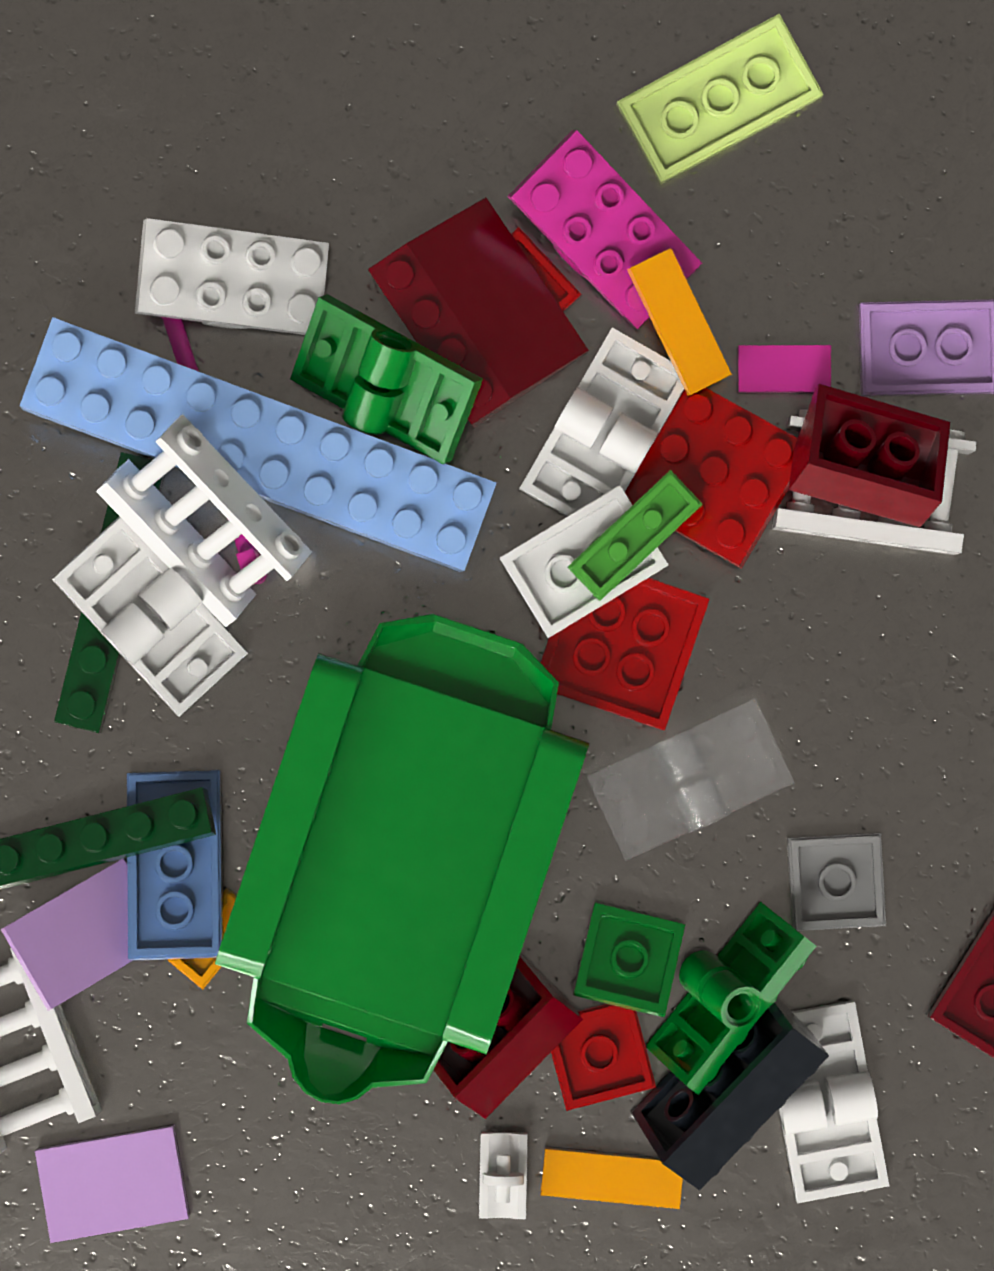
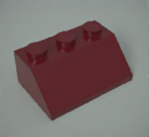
[789,384,951,527]
[434,953,583,1119]

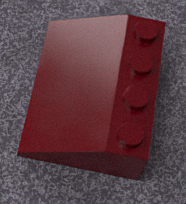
[368,197,589,428]

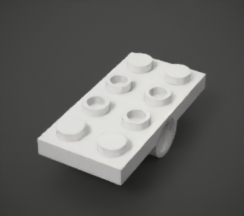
[135,218,329,335]
[519,327,684,517]
[51,516,248,717]
[779,1000,889,1203]

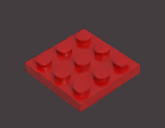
[625,388,798,569]
[540,578,710,731]

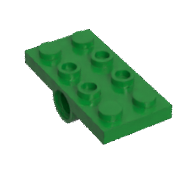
[290,294,483,465]
[646,902,816,1095]

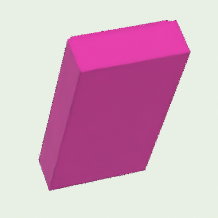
[737,345,831,393]

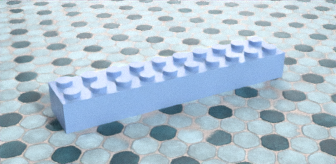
[20,317,496,572]

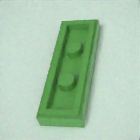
[567,470,703,602]

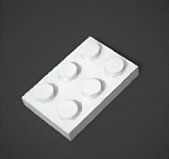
[499,485,668,638]

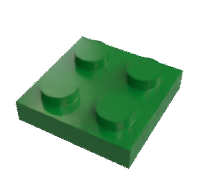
[573,903,686,1017]

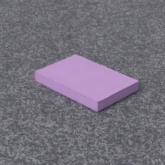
[859,300,994,396]
[1,858,133,1011]
[35,1125,190,1243]

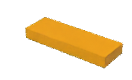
[627,248,732,396]
[540,1147,683,1209]

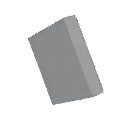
[787,833,886,931]

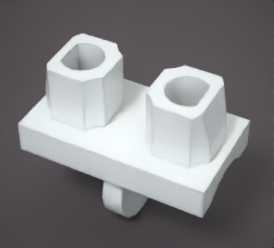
[479,1132,528,1219]

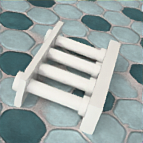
[772,409,977,555]
[96,414,312,627]
[0,948,102,1154]

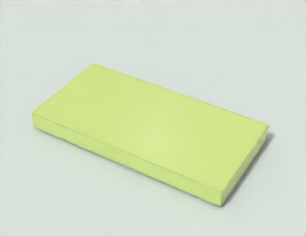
[616,14,824,185]

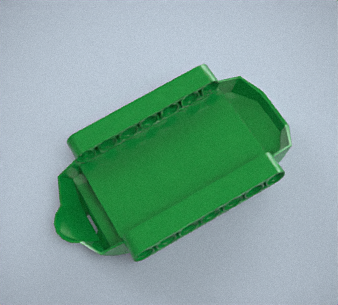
[215,614,589,1104]

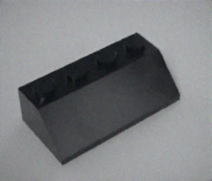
[631,998,829,1191]

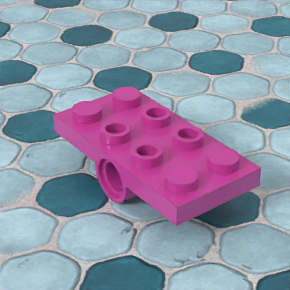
[507,130,702,329]

